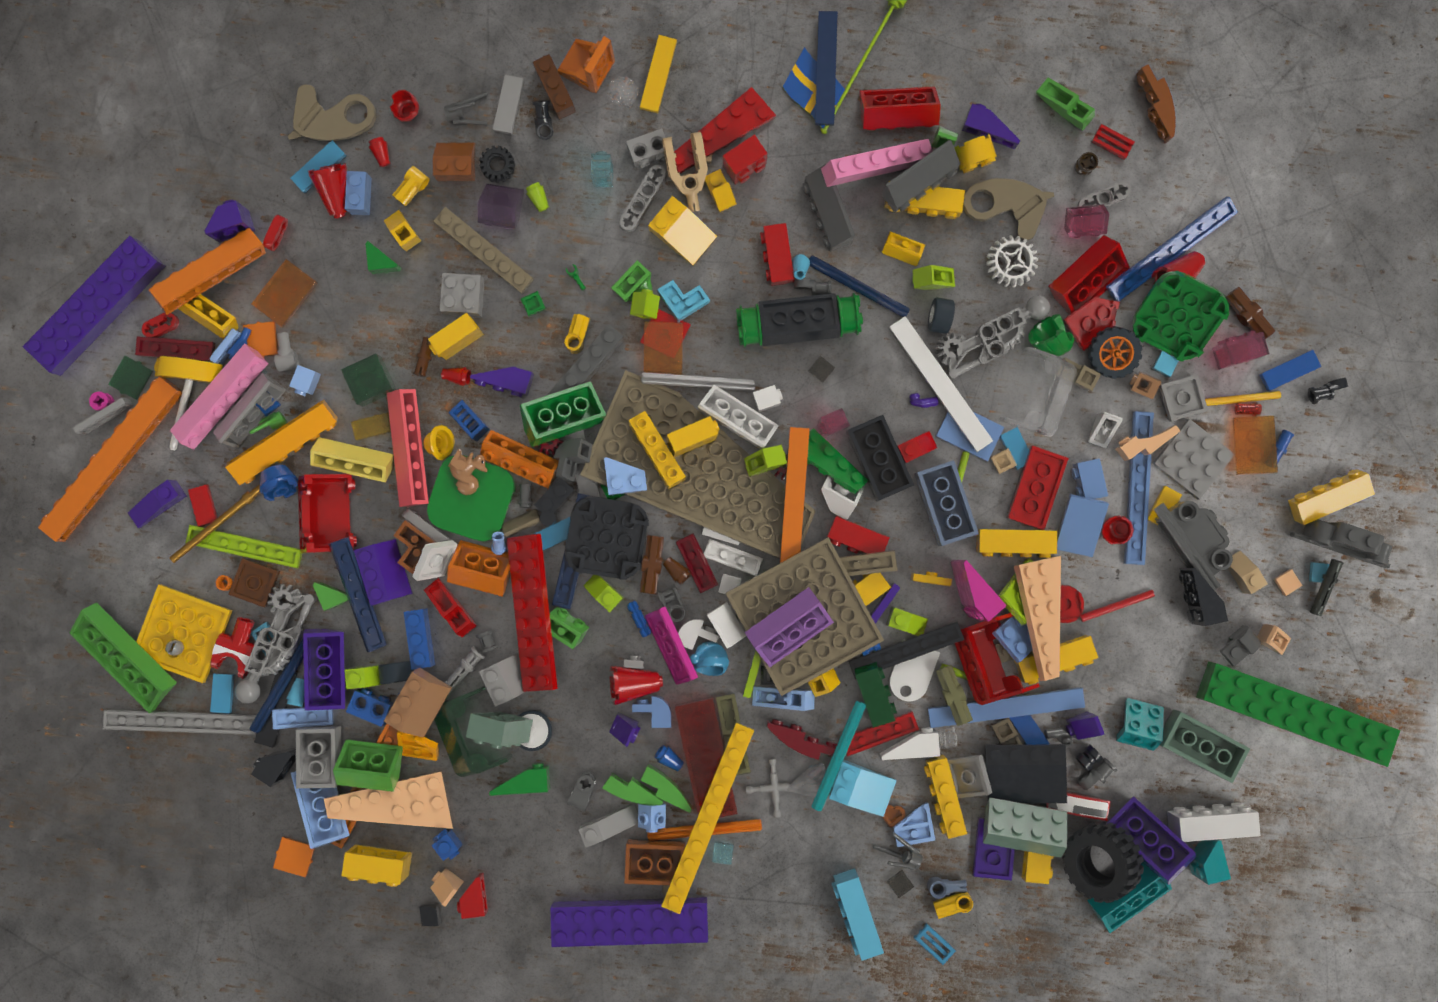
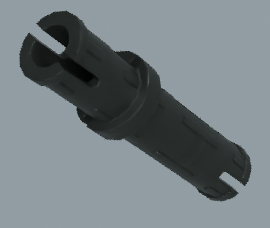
[1309,558,1344,617]

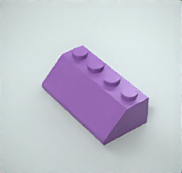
[745,587,834,667]

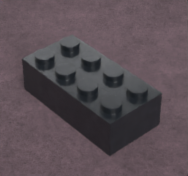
[846,415,914,502]

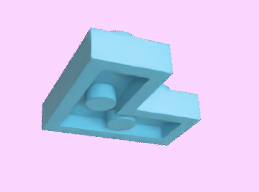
[657,280,710,322]

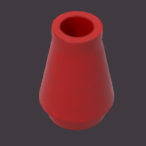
[369,137,391,167]
[441,367,471,386]

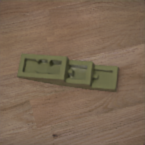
[716,694,751,776]

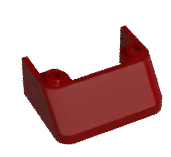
[955,613,1040,705]

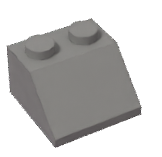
[479,653,525,707]

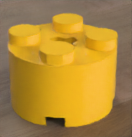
[954,134,997,173]

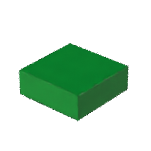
[521,291,546,317]

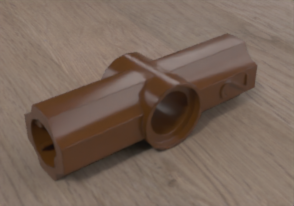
[1226,287,1276,342]
[640,535,664,594]

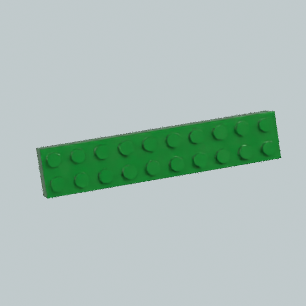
[1196,661,1401,767]

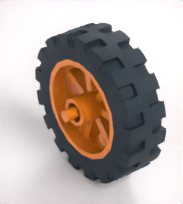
[1088,326,1142,379]

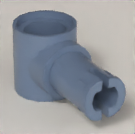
[927,877,967,899]

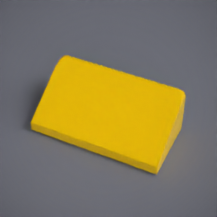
[882,231,925,266]

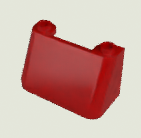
[298,474,357,553]

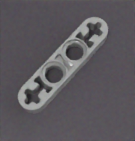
[620,165,666,232]

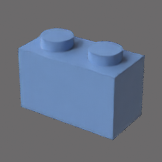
[345,171,372,215]
[1071,459,1108,499]

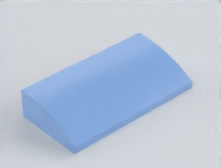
[291,771,350,849]

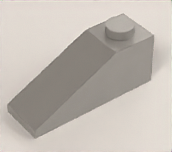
[578,804,638,848]

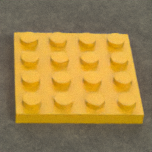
[136,584,233,683]

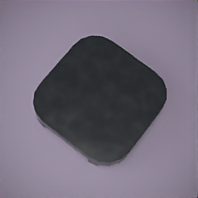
[565,496,649,580]

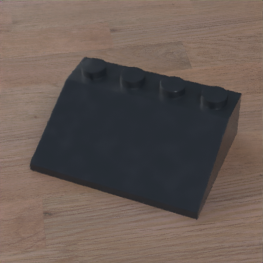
[985,744,1067,803]

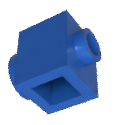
[431,828,463,861]

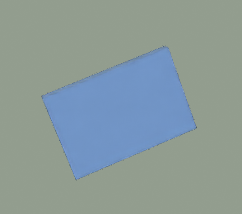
[935,411,1004,462]
[1057,494,1109,557]

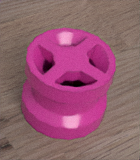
[89,392,115,411]

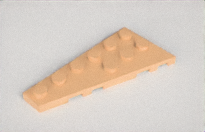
[1014,556,1061,681]
[324,771,453,829]

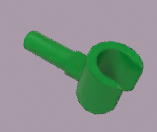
[566,264,586,291]

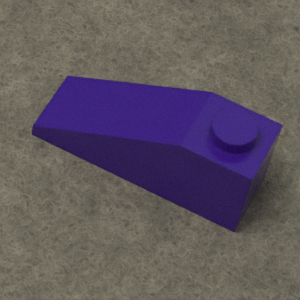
[962,104,1020,149]
[128,480,187,529]

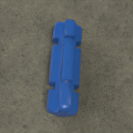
[627,601,651,637]

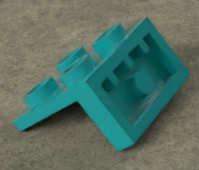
[1116,698,1164,751]

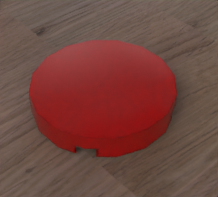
[1060,585,1084,623]

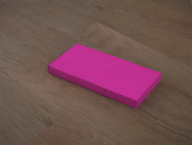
[644,607,698,685]

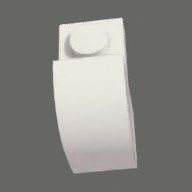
[678,619,719,650]

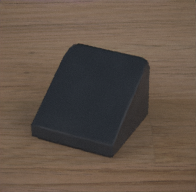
[419,903,442,926]

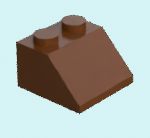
[433,143,475,181]

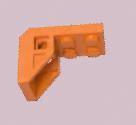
[558,36,615,93]

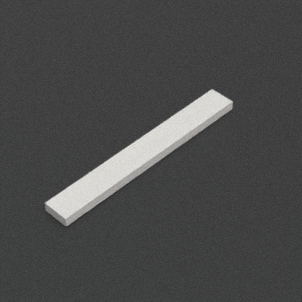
[889,316,993,452]

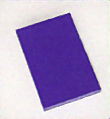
[972,817,1015,881]

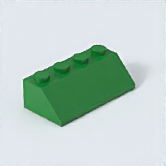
[520,381,606,447]

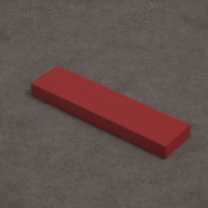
[846,711,919,757]

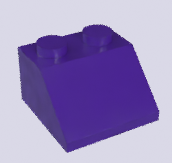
[204,200,255,243]

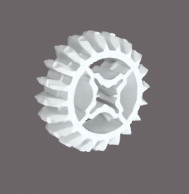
[986,235,1038,288]

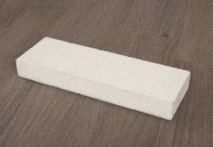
[704,539,763,576]

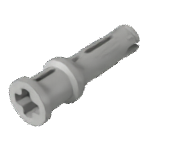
[445,646,486,699]

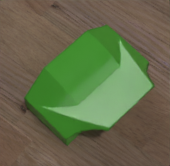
[611,260,653,302]

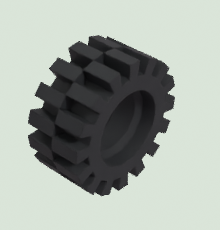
[479,145,515,183]

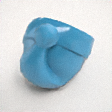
[689,641,729,676]

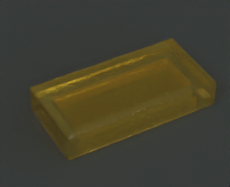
[351,413,391,441]

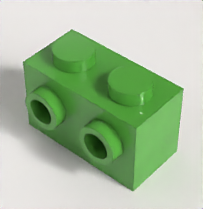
[550,607,589,649]

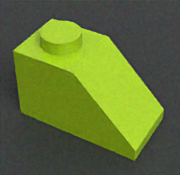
[912,265,955,290]
[744,445,787,477]
[583,575,624,612]
[886,607,928,636]
[345,665,384,689]

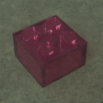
[1212,330,1270,370]

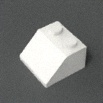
[707,602,746,649]

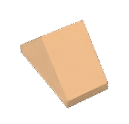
[1257,624,1291,655]

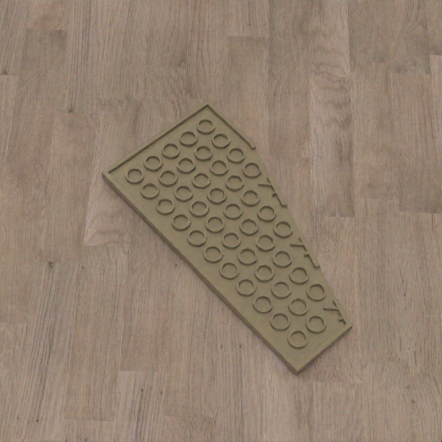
[580,370,816,559]

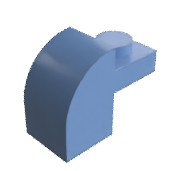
[632,695,672,728]

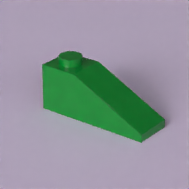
[489,763,550,796]

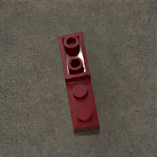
[767,719,837,760]

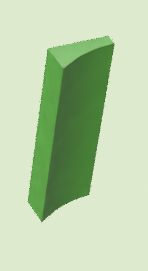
[69,602,177,713]

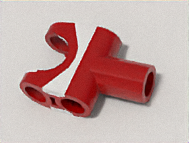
[211,617,255,679]

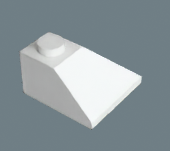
[821,475,866,520]

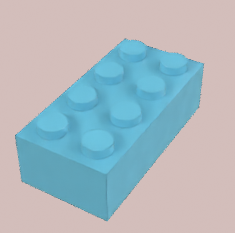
[832,868,884,961]

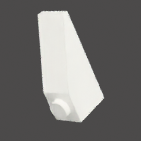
[879,728,940,760]

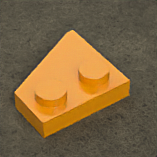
[397,731,439,761]

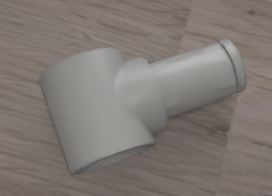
[274,332,299,372]

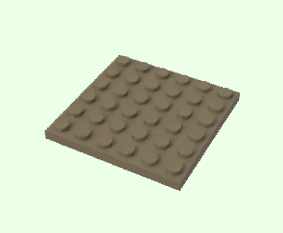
[725,537,884,696]

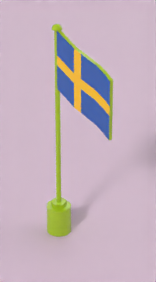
[783,0,907,134]

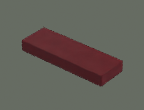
[676,533,718,594]

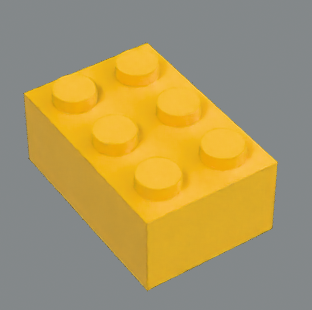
[341,844,412,887]

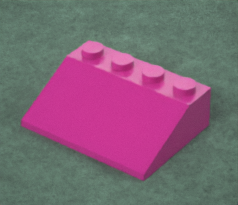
[950,560,1007,622]

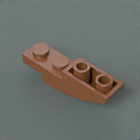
[1136,64,1176,143]

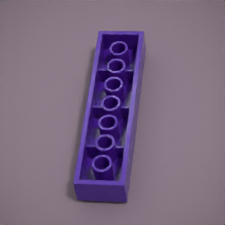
[22,235,166,376]
[550,897,708,947]

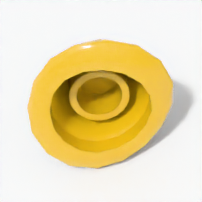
[423,425,455,460]

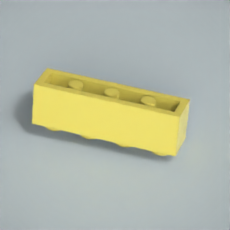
[310,437,394,483]

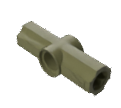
[936,665,973,726]

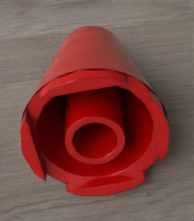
[308,163,348,218]
[1152,251,1205,285]
[610,666,663,705]

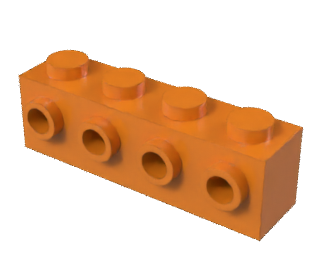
[480,430,559,489]

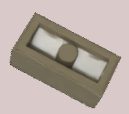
[502,509,541,537]

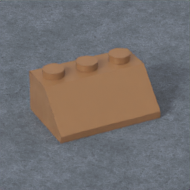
[384,667,452,737]

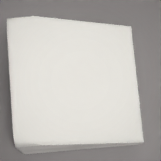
[718,574,742,594]

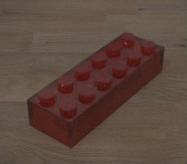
[675,696,738,818]

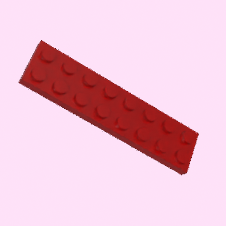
[507,534,558,692]

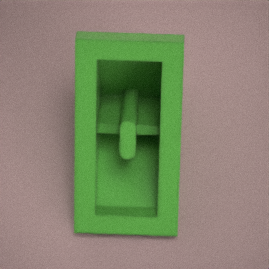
[313,582,349,611]

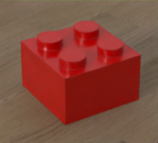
[723,134,768,185]

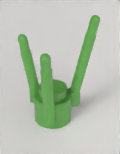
[249,411,288,434]

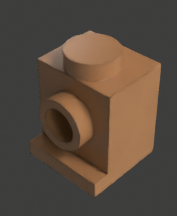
[1129,371,1161,399]

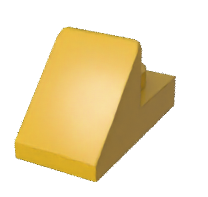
[705,169,737,212]

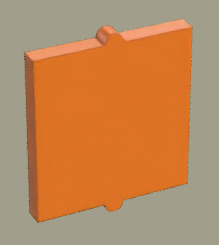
[243,321,278,358]
[273,837,315,877]

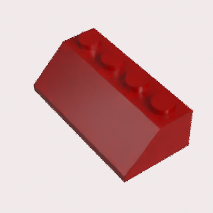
[860,86,941,130]
[1048,235,1130,315]

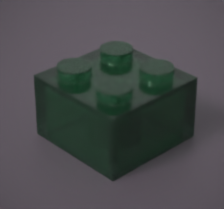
[341,354,396,407]

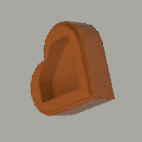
[883,804,906,828]

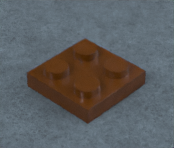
[228,558,280,608]

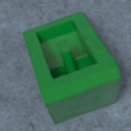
[365,241,402,274]

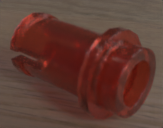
[1235,402,1262,417]

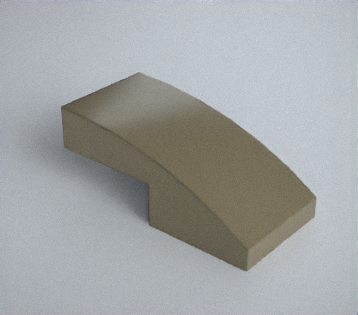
[1055,358,1101,391]
[991,718,1022,744]

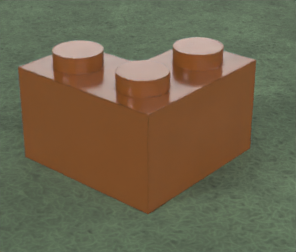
[393,520,437,574]

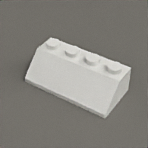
[698,385,779,449]

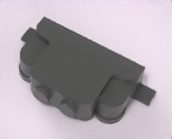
[1153,501,1233,591]
[1290,519,1393,568]

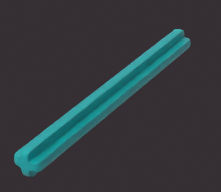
[811,701,866,811]

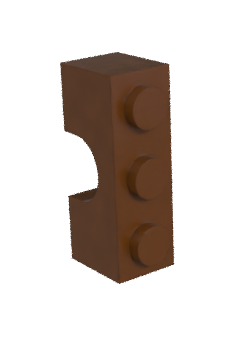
[532,54,576,120]

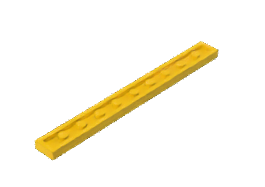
[661,722,754,914]

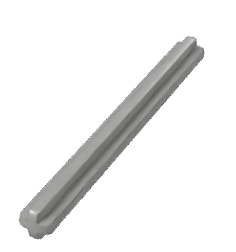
[641,372,755,391]

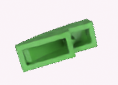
[1036,77,1095,131]
[931,126,958,148]
[641,764,692,813]
[602,772,664,805]

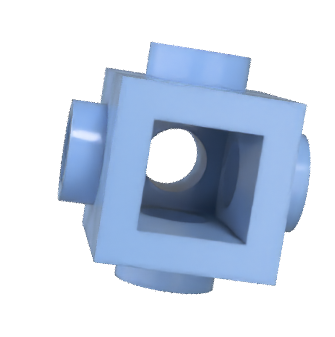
[638,804,666,833]

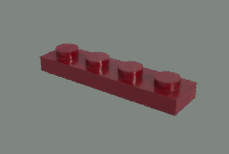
[135,336,216,362]

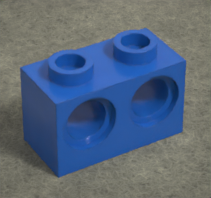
[346,688,394,727]

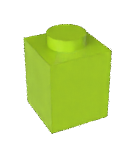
[630,289,660,319]

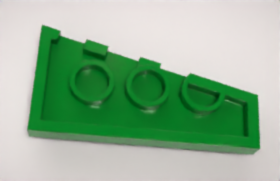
[807,428,869,495]

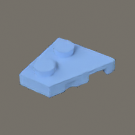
[604,457,647,495]
[893,802,935,847]

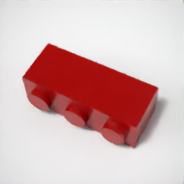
[760,223,794,286]
[826,516,890,554]

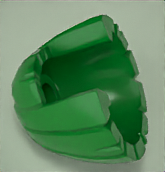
[1028,314,1074,357]

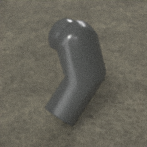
[1044,728,1073,747]

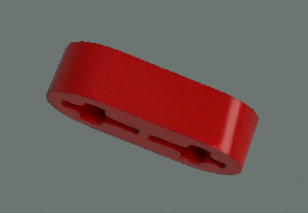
[263,214,288,251]
[141,312,179,338]

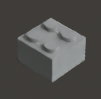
[440,273,485,317]

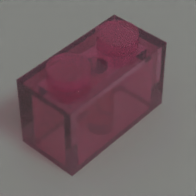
[1064,204,1109,238]
[817,408,850,438]

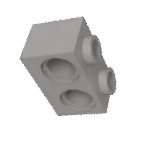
[626,128,665,168]

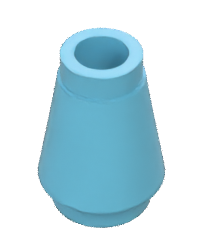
[792,254,810,280]
[286,678,305,707]

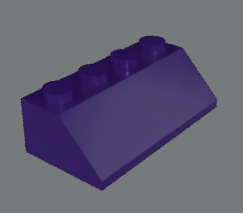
[303,629,345,711]

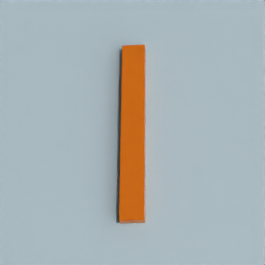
[780,427,810,563]

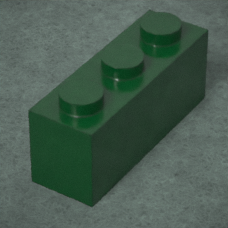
[854,662,897,728]

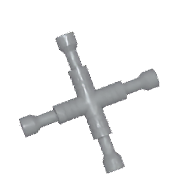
[746,758,804,817]

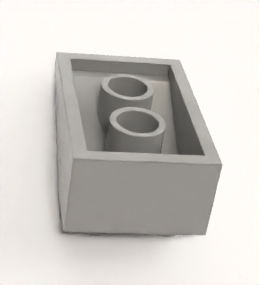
[296,726,341,789]

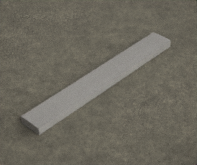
[103,709,257,735]

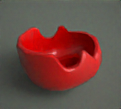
[390,90,419,122]
[1101,515,1134,545]

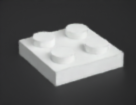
[412,540,458,581]

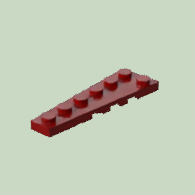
[674,87,776,174]

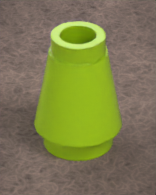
[526,182,549,212]

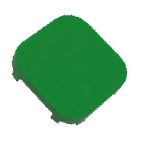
[1132,271,1230,362]
[427,455,516,541]

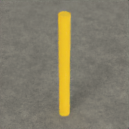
[1205,391,1281,406]

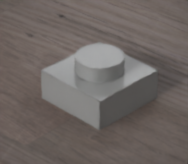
[624,655,645,669]

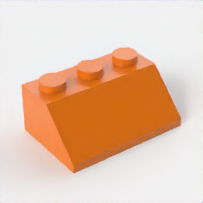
[447,540,510,597]

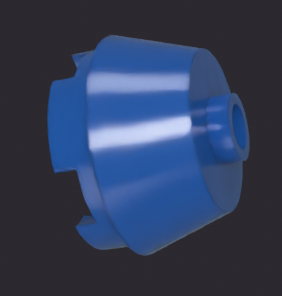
[260,465,298,501]

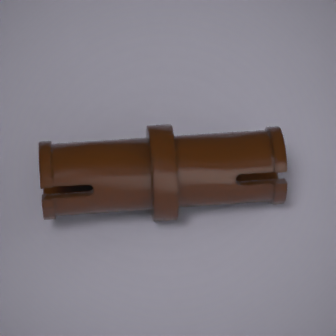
[413,337,432,377]

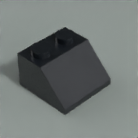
[251,747,296,787]

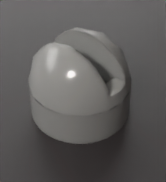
[165,640,184,656]

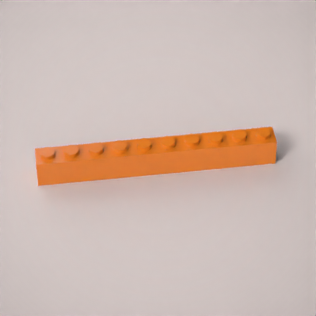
[38,376,182,542]

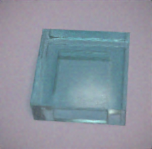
[712,841,734,865]

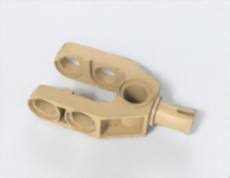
[662,132,708,212]

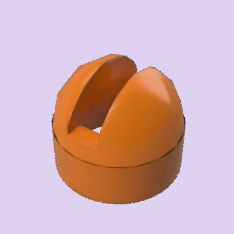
[216,575,233,591]

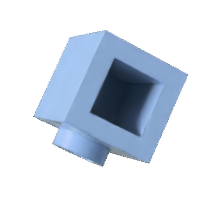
[289,365,321,396]

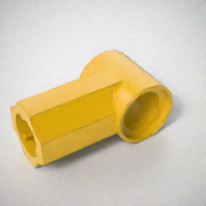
[392,166,430,206]
[564,314,590,354]
[933,892,973,919]

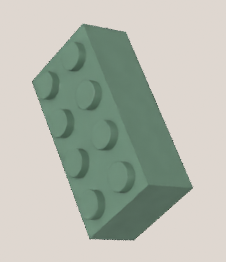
[1160,709,1250,783]
[983,798,1067,858]

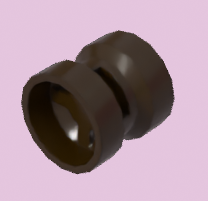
[1075,152,1098,176]

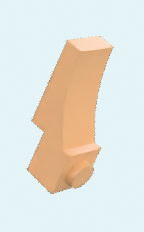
[1115,425,1180,461]

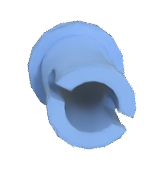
[491,532,506,555]

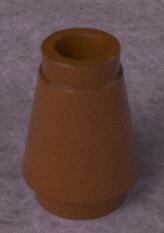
[663,557,691,585]

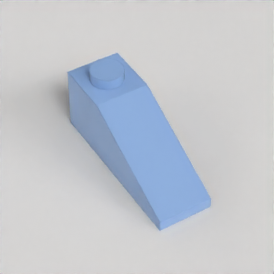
[752,686,815,711]

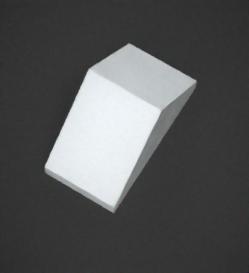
[1088,412,1123,448]

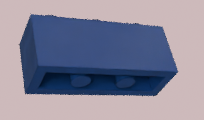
[403,608,435,670]

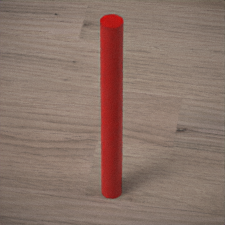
[1080,590,1155,622]

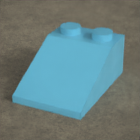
[829,760,897,817]

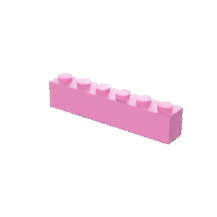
[821,139,933,187]
[170,344,269,450]

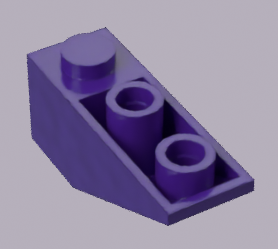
[470,367,534,398]
[609,712,640,747]

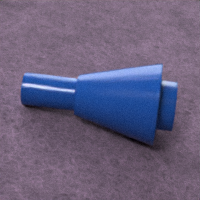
[227,327,251,359]

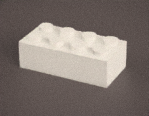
[1167,803,1260,842]

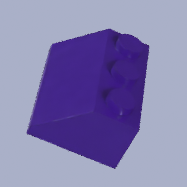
[354,539,413,606]

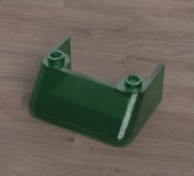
[434,686,512,777]

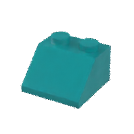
[1189,839,1231,885]

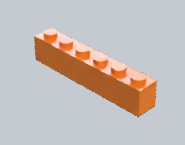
[149,228,266,315]

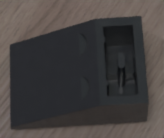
[1179,568,1228,626]

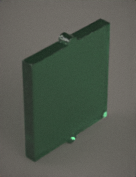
[108,356,153,400]

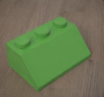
[333,740,403,792]

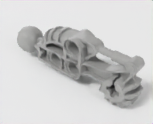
[935,295,1050,379]
[235,584,316,704]

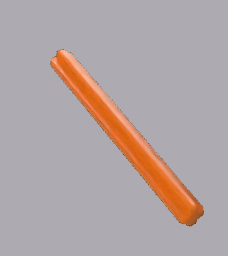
[647,819,762,841]

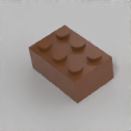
[624,839,685,885]

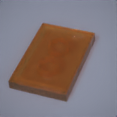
[251,259,318,328]
[644,321,683,375]
[1233,416,1278,475]

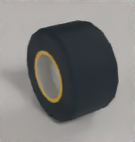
[928,297,955,334]
[378,661,414,684]

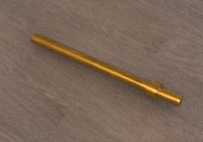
[169,484,260,563]

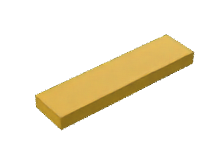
[640,35,677,114]

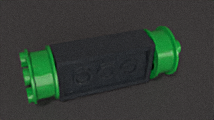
[736,293,863,348]

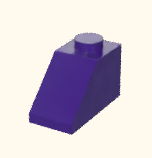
[1066,711,1105,740]

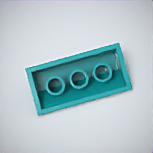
[1087,862,1172,933]

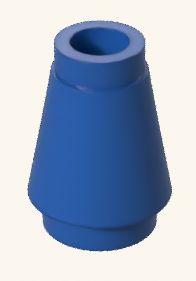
[654,745,684,772]

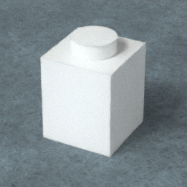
[752,385,783,412]

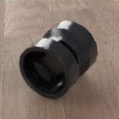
[1075,744,1103,772]

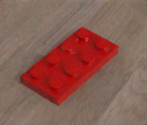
[1007,445,1069,530]

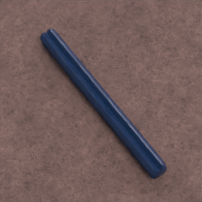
[809,255,910,317]
[249,638,304,733]

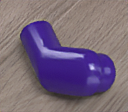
[909,393,938,408]

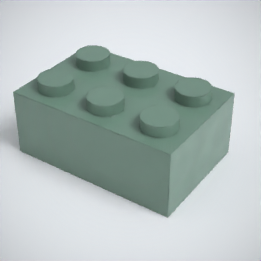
[466,711,533,749]

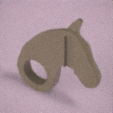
[288,84,377,141]
[963,178,1054,241]

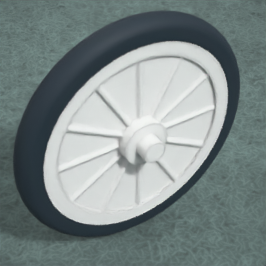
[519,710,552,751]

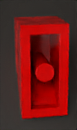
[897,431,938,463]
[457,873,488,919]

